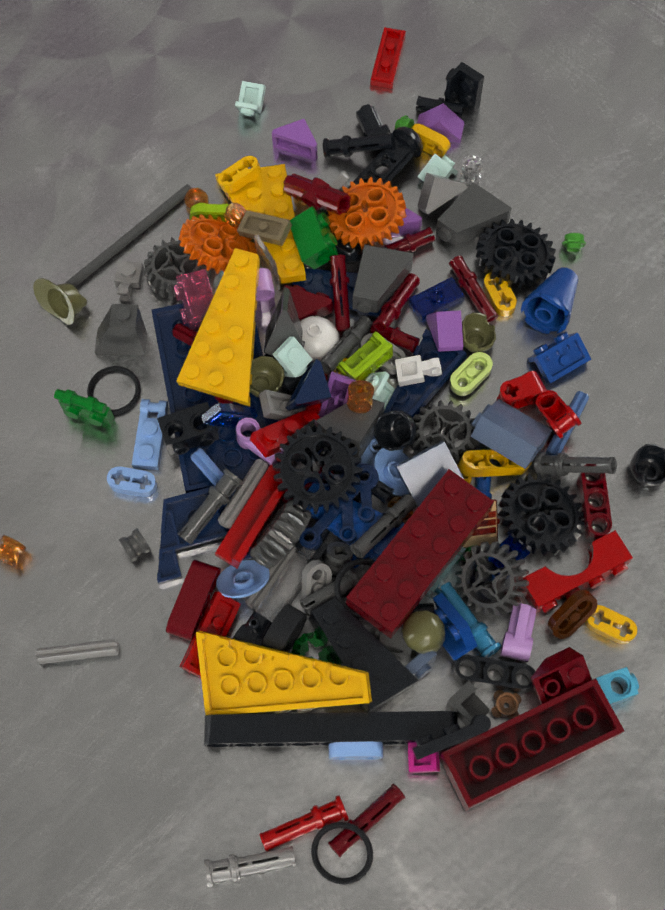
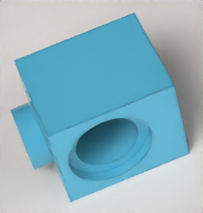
[596,667,639,707]

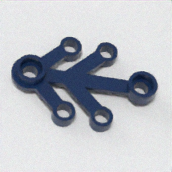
[299,464,379,551]

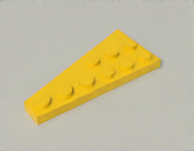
[215,164,306,284]
[176,248,260,407]
[196,631,372,716]

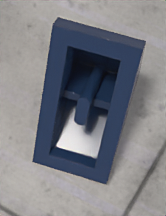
[285,359,331,411]

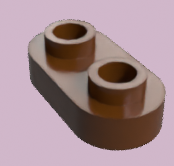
[548,590,598,639]

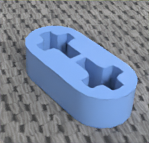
[107,467,157,497]
[329,741,383,760]

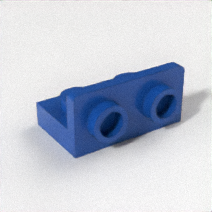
[528,331,591,384]
[432,592,477,660]

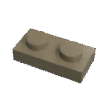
[237,210,292,246]

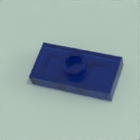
[409,277,465,321]
[201,402,258,429]

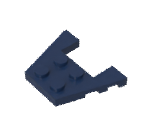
[157,487,254,584]

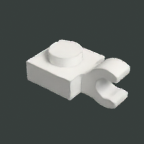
[395,355,442,386]

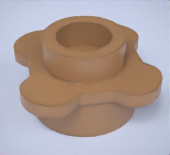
[491,690,522,720]

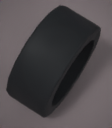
[261,604,307,652]

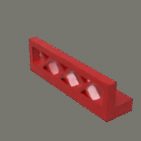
[215,465,286,569]

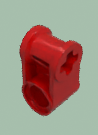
[497,371,547,410]
[536,390,582,439]

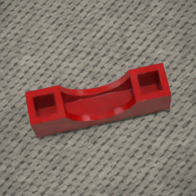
[521,530,633,613]

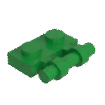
[54,389,114,427]

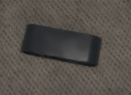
[453,655,535,695]

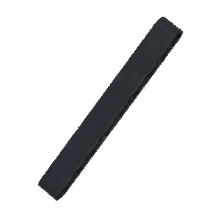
[204,711,458,748]

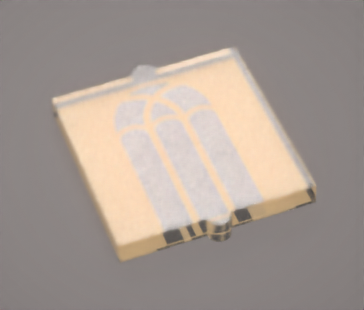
[253,234,281,290]

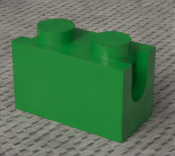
[290,207,339,270]

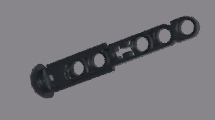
[304,127,423,266]

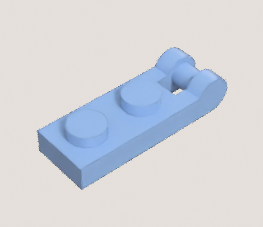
[131,399,168,470]

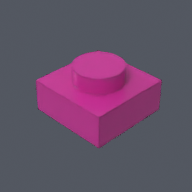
[408,742,440,773]

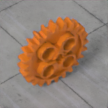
[327,177,407,250]
[178,214,258,274]

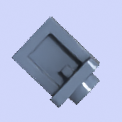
[405,651,437,679]

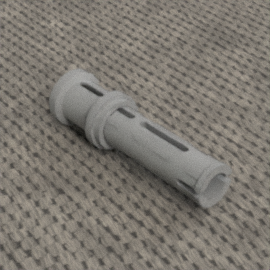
[204,846,296,887]

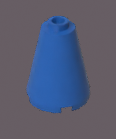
[521,267,578,334]

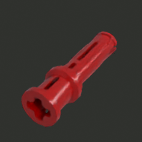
[260,795,349,852]

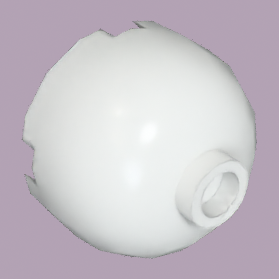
[300,316,340,364]

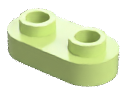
[450,352,493,396]

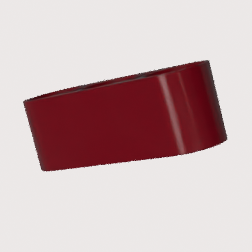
[577,464,612,543]
[166,560,221,641]

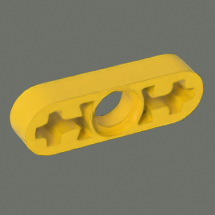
[458,449,532,477]

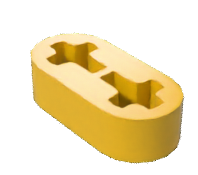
[411,124,451,158]
[218,156,261,193]
[483,272,517,317]
[585,605,637,645]

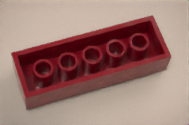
[346,469,494,639]
[439,678,625,812]

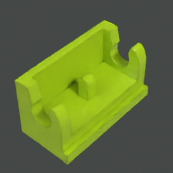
[337,331,393,388]

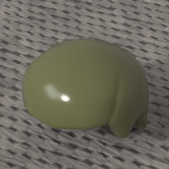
[462,312,496,353]
[250,356,285,397]
[403,610,446,654]

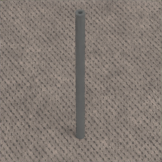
[65,184,193,287]

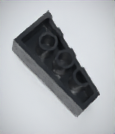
[309,598,419,712]

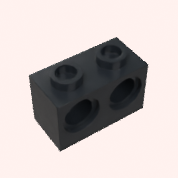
[157,402,219,455]

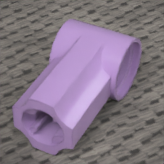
[256,268,275,313]
[236,418,283,465]
[500,603,537,663]

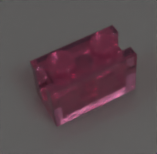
[173,269,213,330]

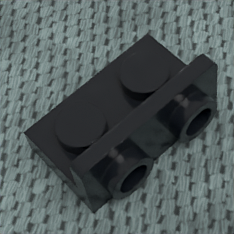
[444,62,484,112]

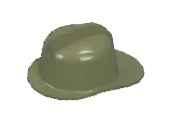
[33,278,87,325]

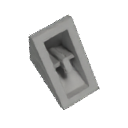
[418,173,468,214]

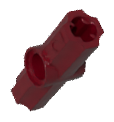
[283,173,351,215]

